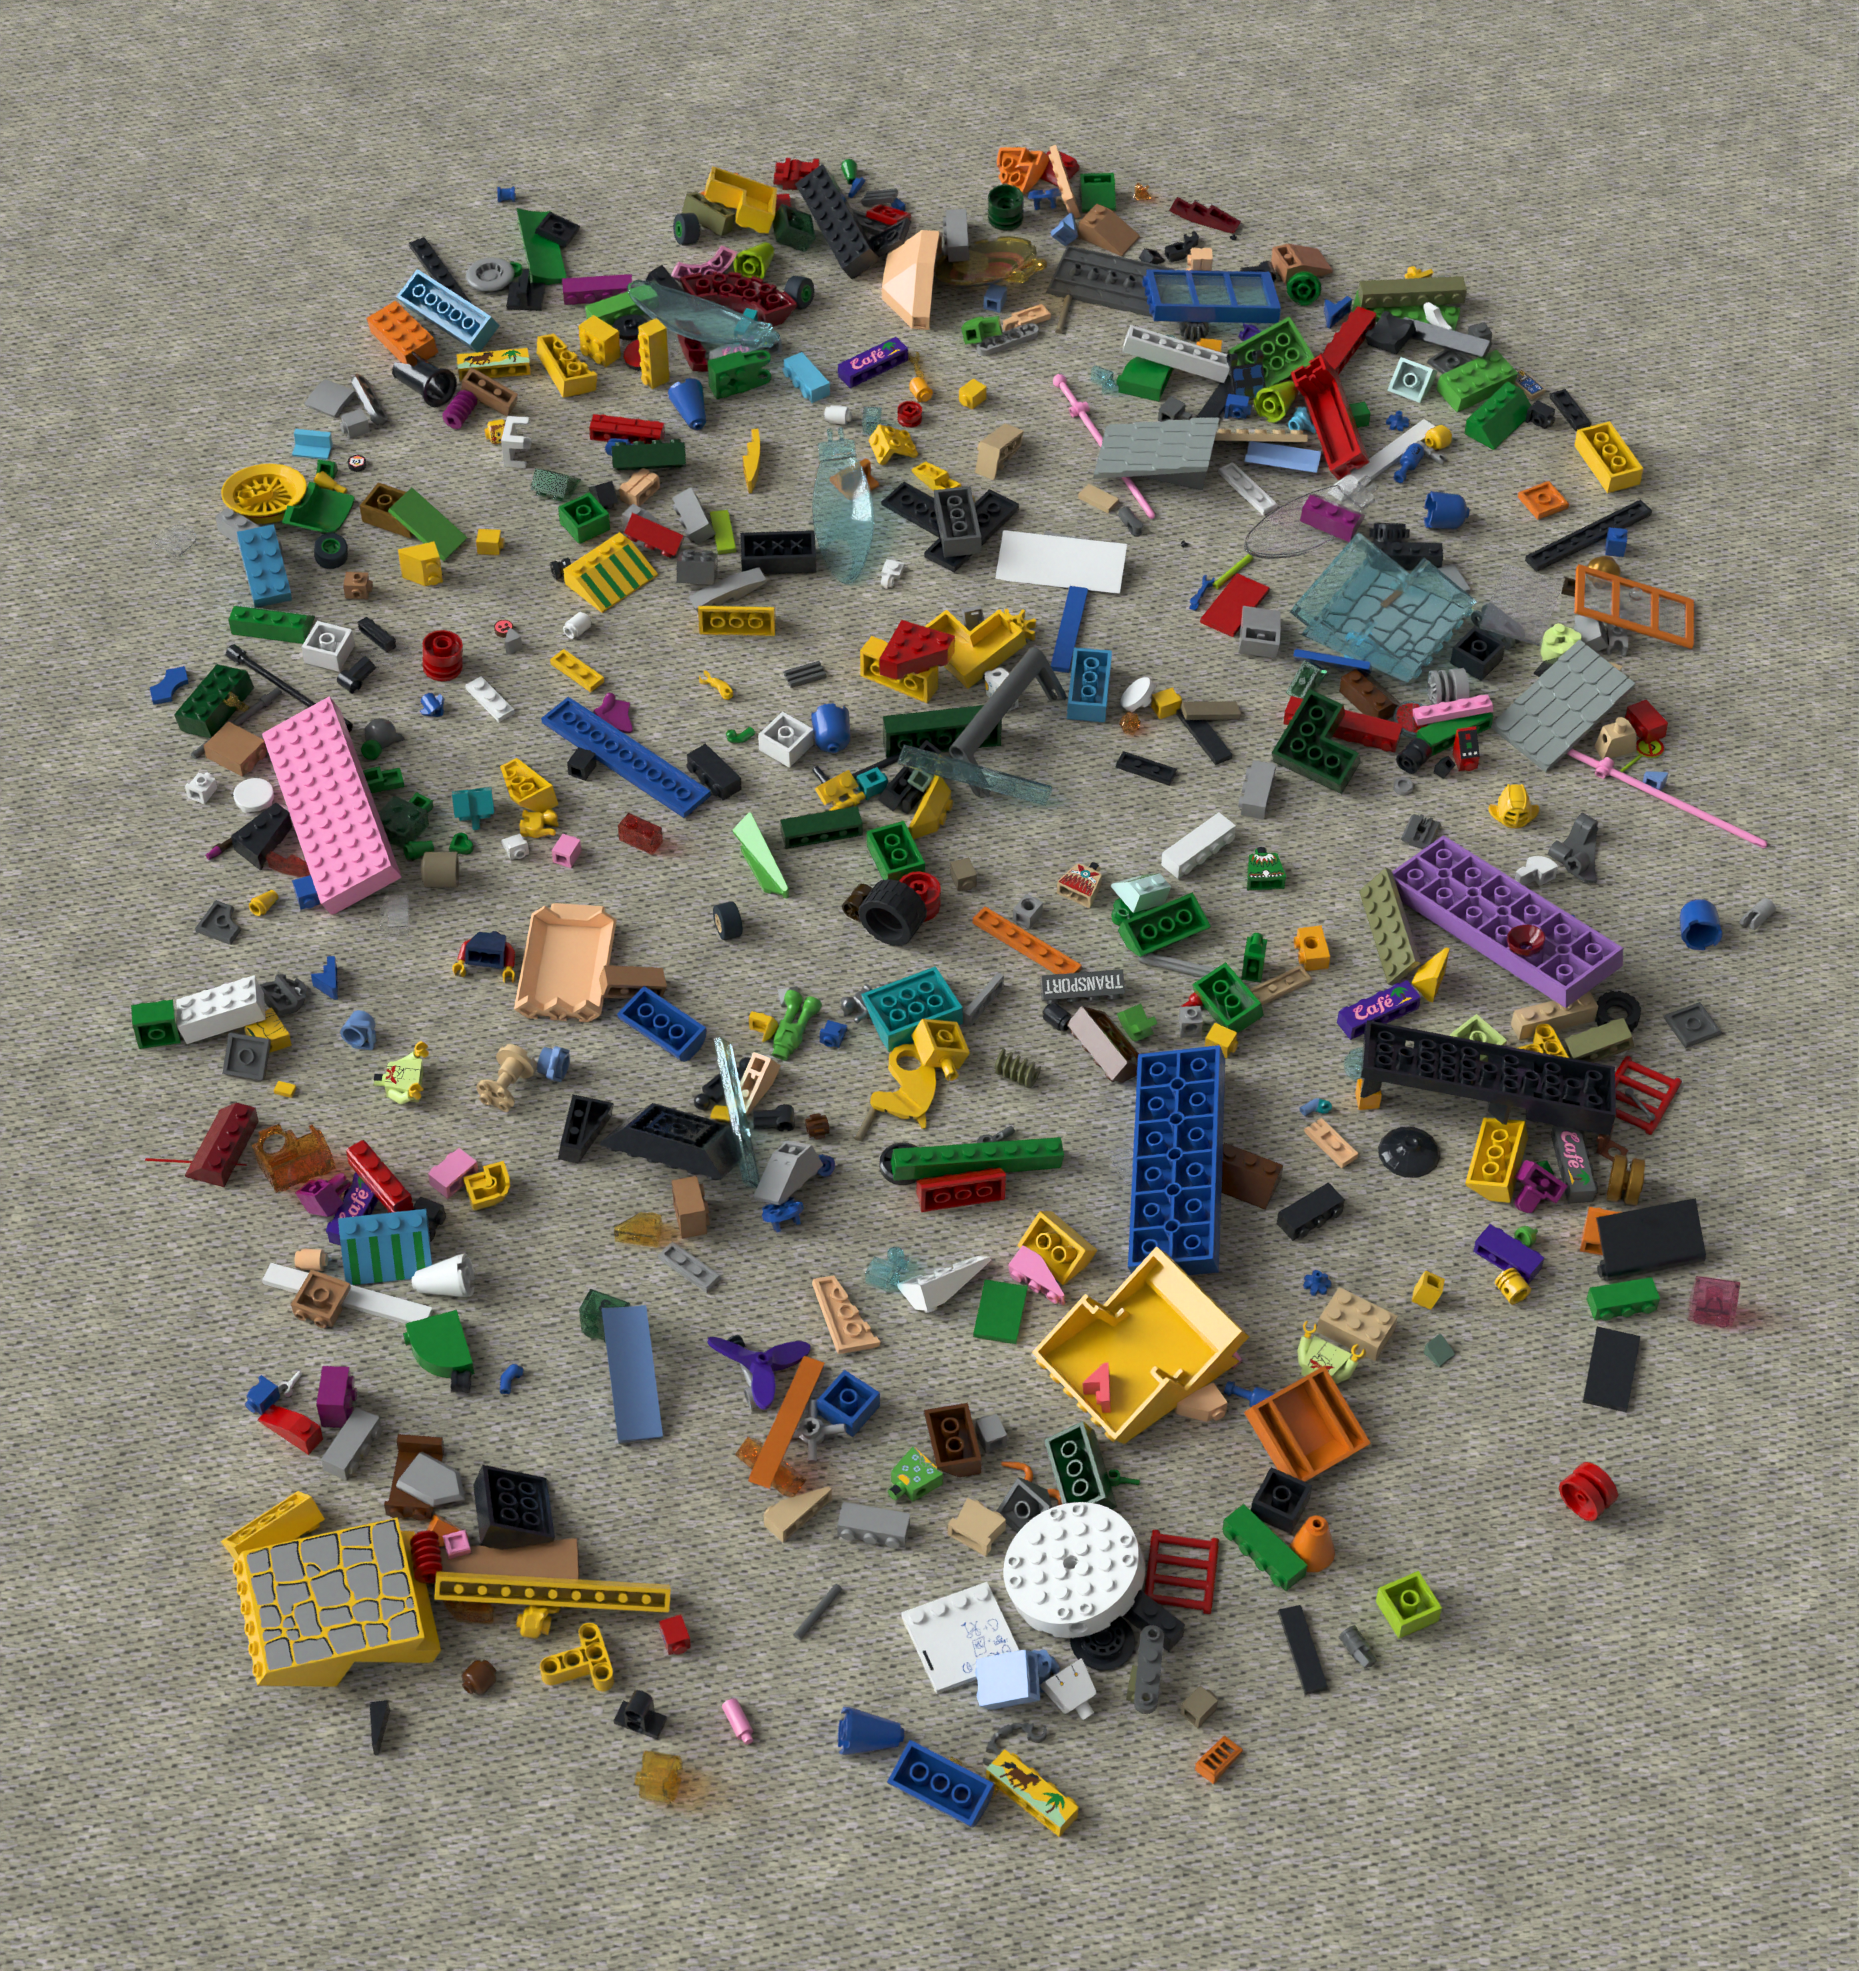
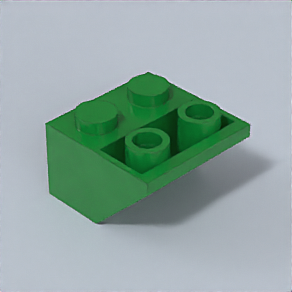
[1079,173,1116,212]

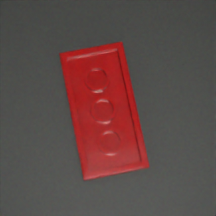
[1200,573,1270,637]

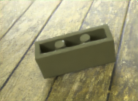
[682,191,736,236]
[1565,1017,1635,1063]

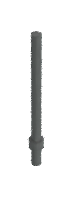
[191,687,282,759]

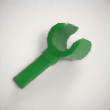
[1109,1469,1140,1487]

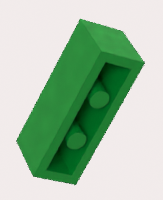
[1586,1277,1660,1321]

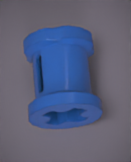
[497,186,516,202]

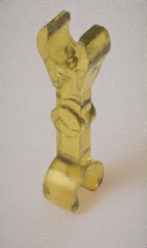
[908,352,924,379]
[223,692,250,712]

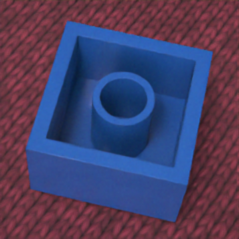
[817,1370,880,1437]

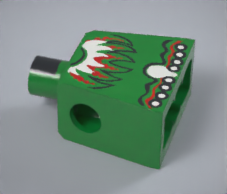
[1246,847,1286,891]

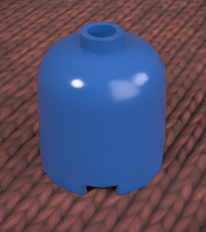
[1424,491,1469,529]
[811,703,851,753]
[1679,899,1722,950]

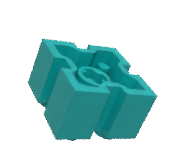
[452,787,494,830]

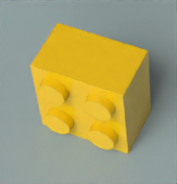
[578,315,621,367]

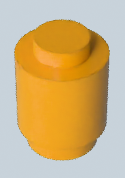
[909,377,933,403]

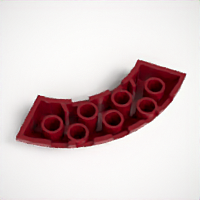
[680,272,797,329]

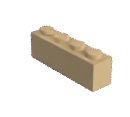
[1511,991,1598,1040]

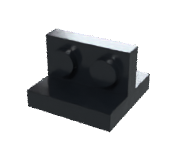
[506,269,545,311]

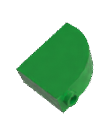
[1116,356,1174,402]
[403,1310,475,1378]

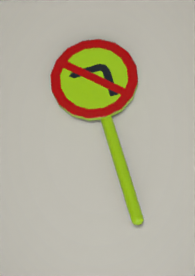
[1620,739,1664,773]

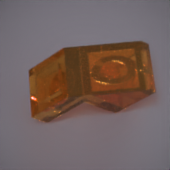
[443,1600,494,1624]

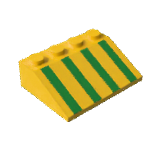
[564,532,658,613]

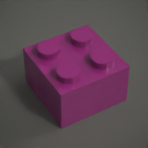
[316,1366,357,1428]

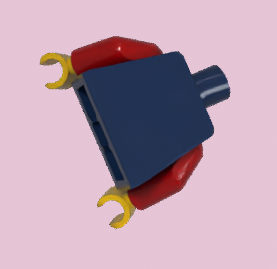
[452,931,515,983]

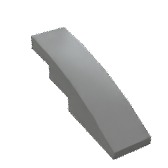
[688,568,767,612]

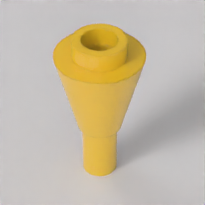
[314,471,347,494]

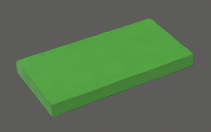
[388,488,468,561]

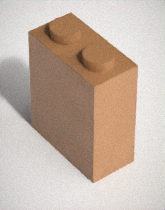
[204,721,267,777]

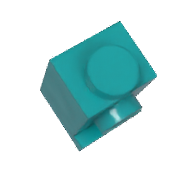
[857,767,888,801]

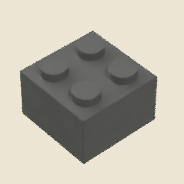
[677,549,718,585]

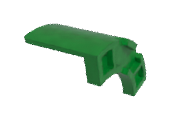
[282,482,355,534]

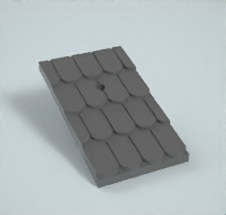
[1046,245,1175,316]

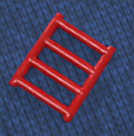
[1615,1056,1682,1135]
[1144,1529,1219,1614]

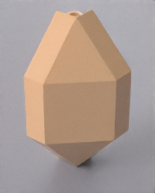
[882,230,943,330]

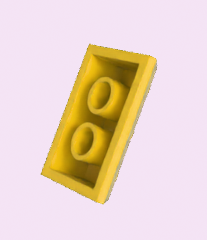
[1017,1211,1098,1285]

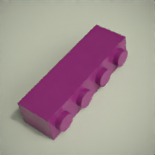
[562,274,633,305]

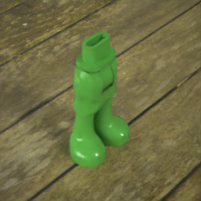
[772,990,822,1061]

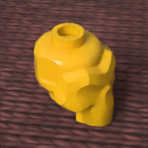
[516,1605,561,1639]

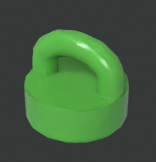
[1514,1226,1538,1248]

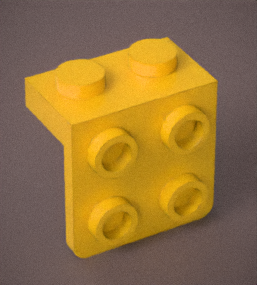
[869,424,918,465]

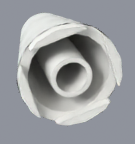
[412,1253,475,1297]

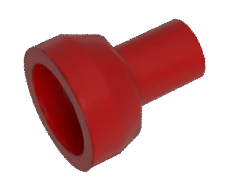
[1181,992,1203,1007]

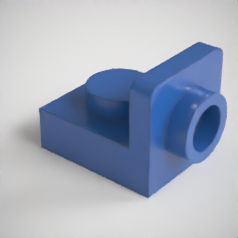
[820,1020,847,1048]

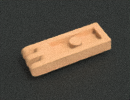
[1304,1118,1358,1169]

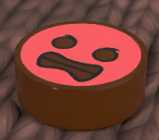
[494,620,514,638]

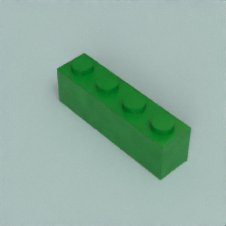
[1417,712,1494,757]
[1222,1504,1308,1591]

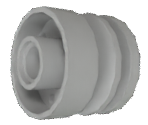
[1427,668,1470,705]

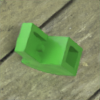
[961,316,1003,344]
[1117,1004,1158,1042]

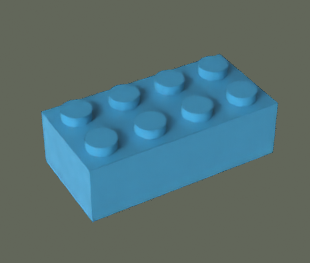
[237,524,292,608]
[1067,647,1112,722]

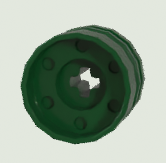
[988,184,1024,231]

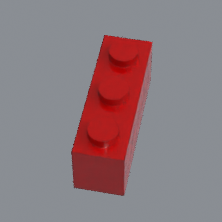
[624,513,685,558]

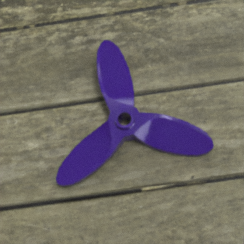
[707,1337,811,1410]

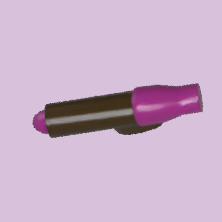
[205,837,233,860]

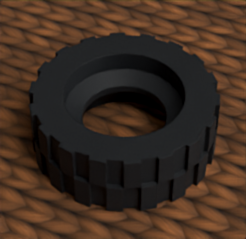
[1595,991,1641,1032]

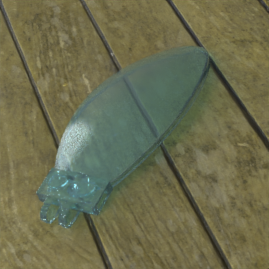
[627,280,780,348]
[812,427,874,584]

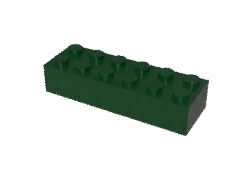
[883,705,1002,758]

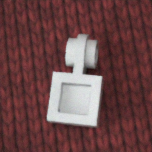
[881,559,904,589]

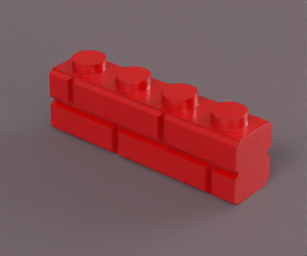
[589,414,665,444]
[346,1140,414,1213]

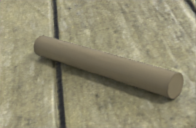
[1055,295,1072,334]
[855,1090,885,1142]

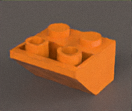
[1580,1207,1621,1255]

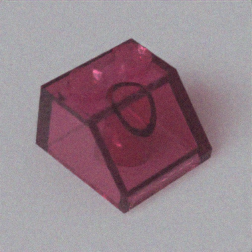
[1688,1276,1740,1328]

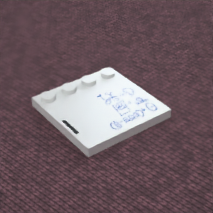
[901,1582,1019,1694]

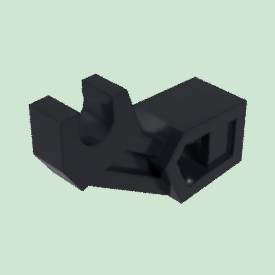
[1165,231,1199,263]

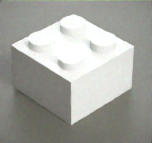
[301,621,355,672]
[758,712,814,768]

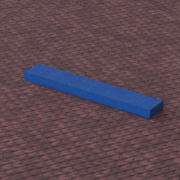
[1051,586,1088,673]

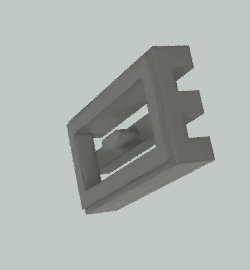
[861,188,899,206]
[784,661,826,688]

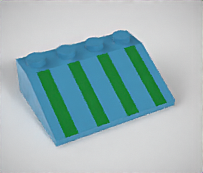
[338,1209,432,1285]

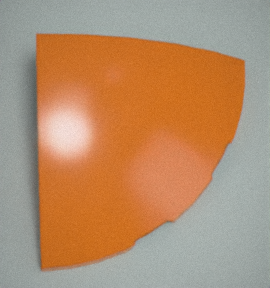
[997,147,1050,194]

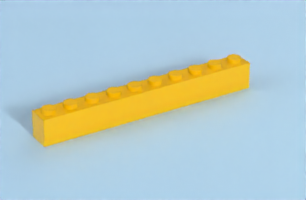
[434,1572,671,1612]

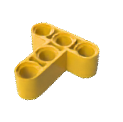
[1518,1023,1569,1058]
[540,1622,614,1692]

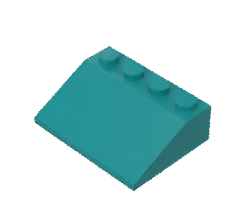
[861,966,963,1052]

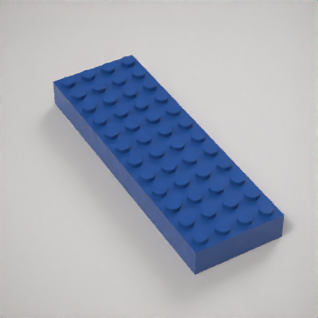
[1128,1045,1226,1275]

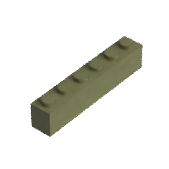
[1358,276,1467,308]

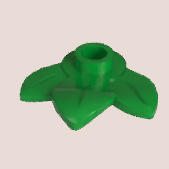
[1111,898,1145,926]

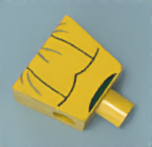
[244,1007,292,1053]

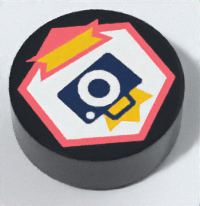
[348,455,367,472]

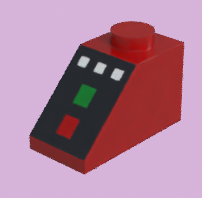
[1452,726,1480,771]

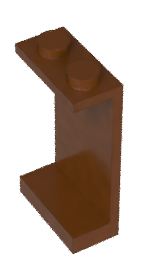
[384,1434,445,1521]

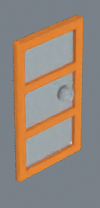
[1574,564,1694,649]

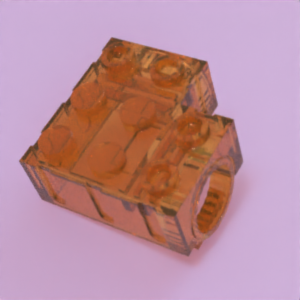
[251,1124,336,1193]

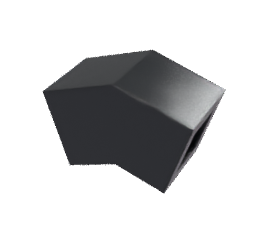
[1434,756,1456,779]

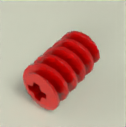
[410,1530,443,1584]

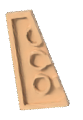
[812,1276,881,1354]

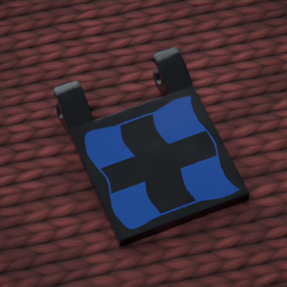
[1226,350,1266,401]

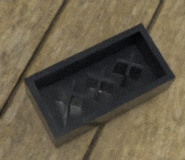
[740,530,816,575]

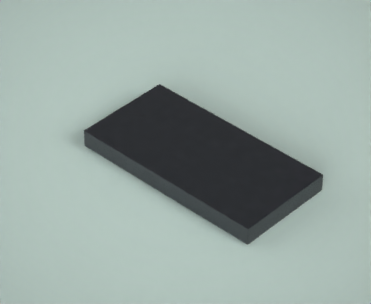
[881,482,940,538]
[1582,1326,1641,1413]

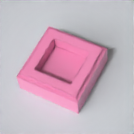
[443,1530,471,1559]

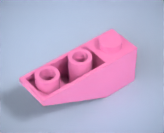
[1008,1245,1065,1305]

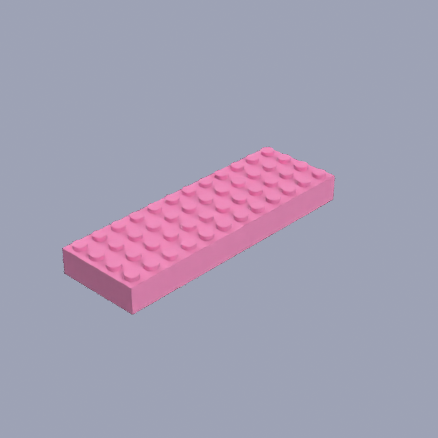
[262,696,402,915]

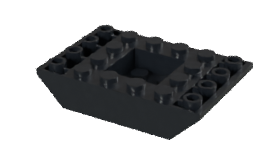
[600,1103,748,1181]

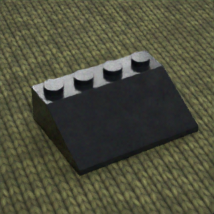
[473,1465,555,1550]

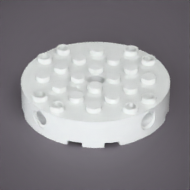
[1004,1502,1145,1638]

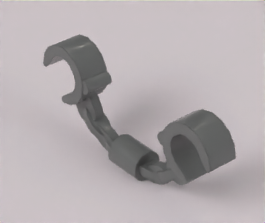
[983,1723,1047,1766]

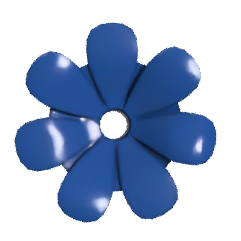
[1386,411,1409,431]
[1303,1270,1332,1296]

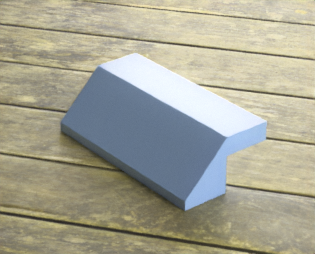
[1245,441,1322,473]

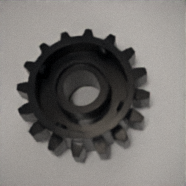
[1369,523,1410,542]

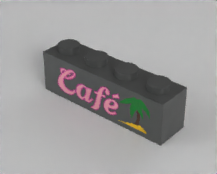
[1551,1126,1598,1204]

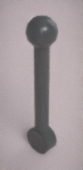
[1625,1088,1655,1121]

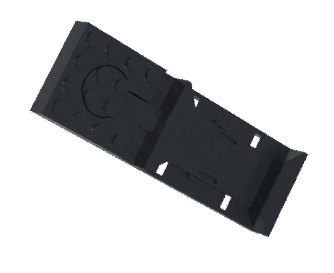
[1360,1020,1616,1135]

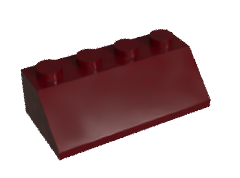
[185,1102,259,1187]

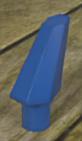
[848,177,865,198]

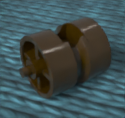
[842,884,873,922]

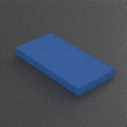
[1293,649,1372,674]

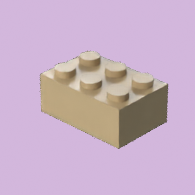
[1317,1287,1398,1361]

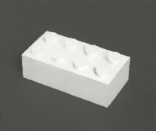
[176,975,266,1044]

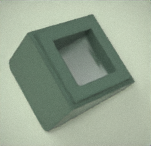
[1424,1334,1455,1368]

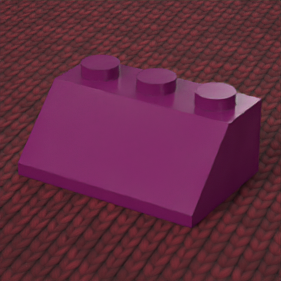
[1300,494,1365,542]

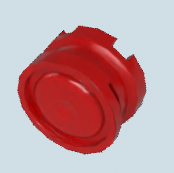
[897,401,922,428]

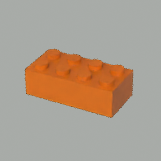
[366,300,438,367]

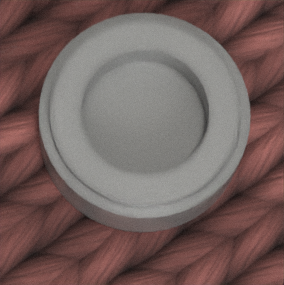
[1393,777,1414,796]

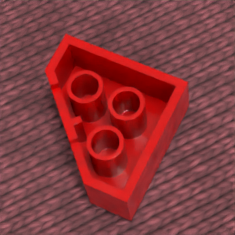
[879,620,955,680]

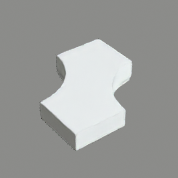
[1423,302,1452,330]

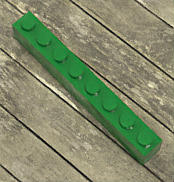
[891,1137,1064,1181]

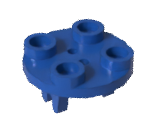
[1028,188,1062,210]
[762,1197,804,1233]

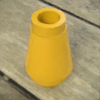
[249,890,279,916]

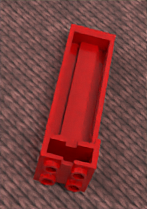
[1291,354,1370,480]

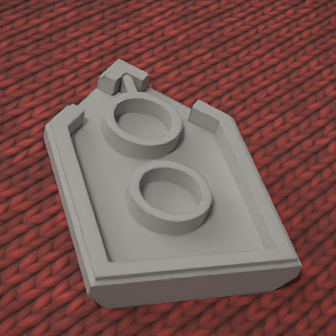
[396,1452,465,1508]

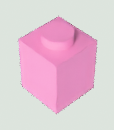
[552,834,582,868]

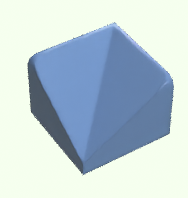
[1643,771,1668,791]

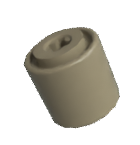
[421,852,460,888]

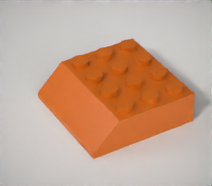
[1244,1365,1371,1482]

